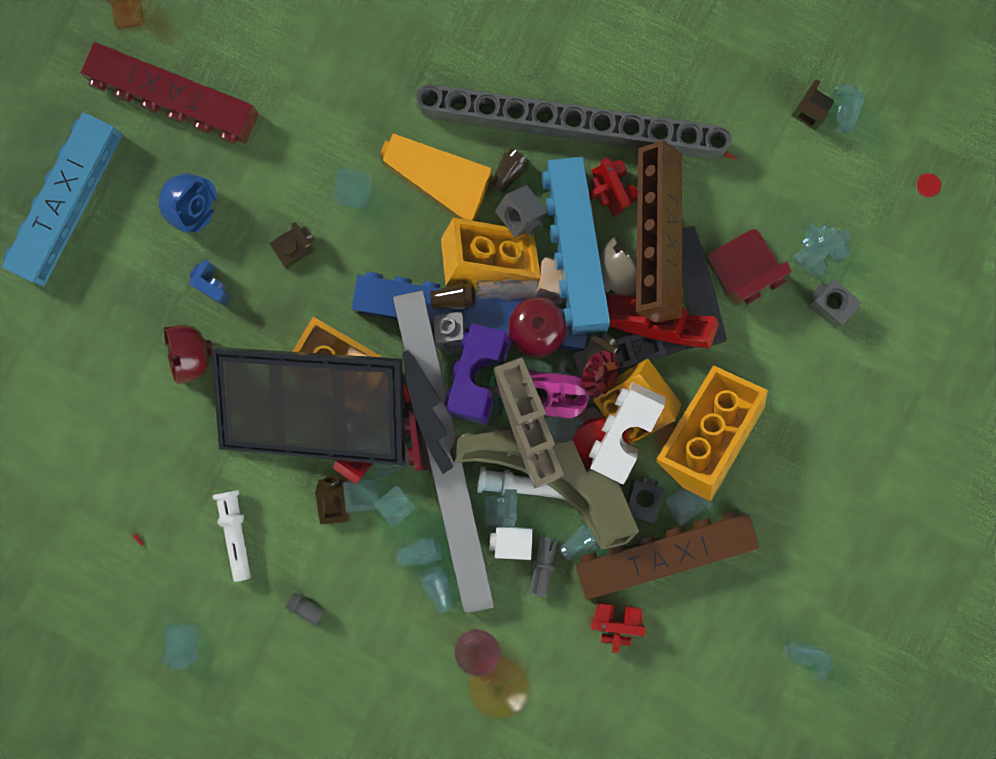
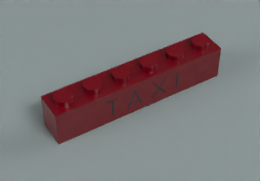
[80,42,259,145]

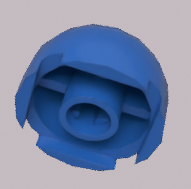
[159,173,217,233]

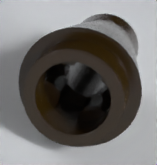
[490,148,529,193]
[430,281,476,310]

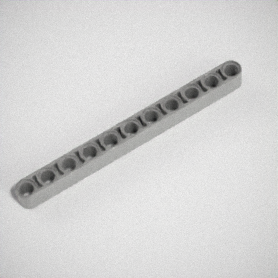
[393,290,494,614]

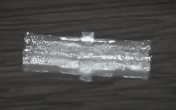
[476,278,538,301]

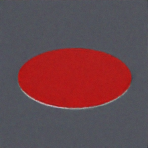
[916,173,941,197]

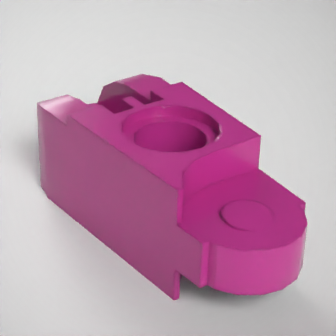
[497,371,590,418]

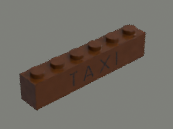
[636,140,682,323]
[574,509,760,600]

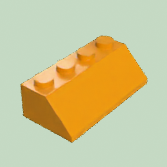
[656,365,768,502]

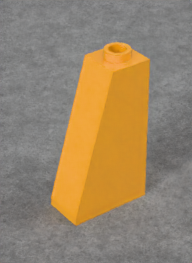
[381,133,492,221]

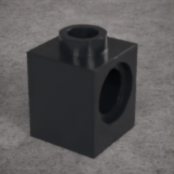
[626,476,664,523]

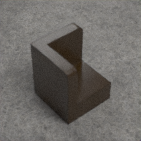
[791,79,834,131]

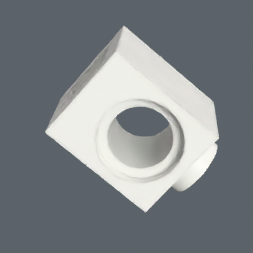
[489,526,532,560]

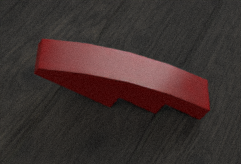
[605,294,719,348]

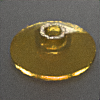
[469,657,528,718]

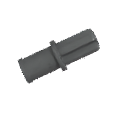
[529,536,559,597]

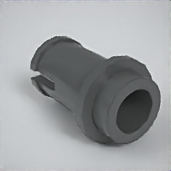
[285,592,325,627]

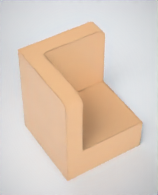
[530,257,565,306]

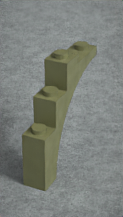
[450,419,639,550]

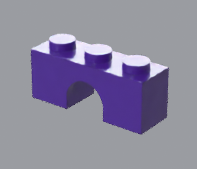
[444,324,511,425]

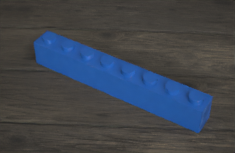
[351,272,587,351]

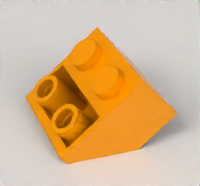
[593,358,682,444]

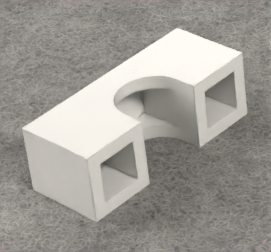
[589,382,665,485]

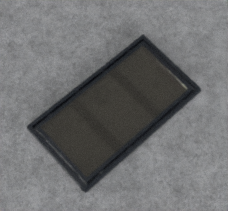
[211,347,406,466]

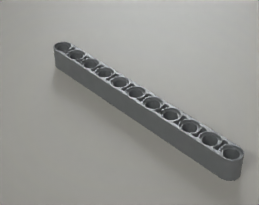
[416,84,732,160]

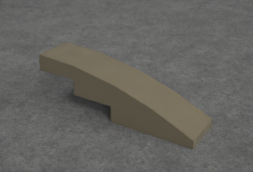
[494,357,564,489]

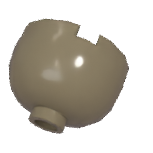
[599,237,637,296]

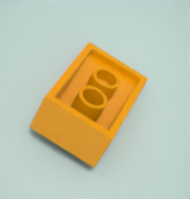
[441,217,541,290]
[283,317,384,413]

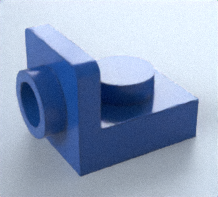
[189,259,231,306]

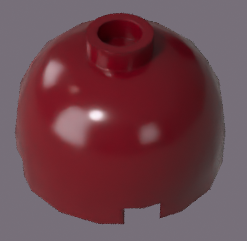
[508,297,567,357]
[163,325,213,384]

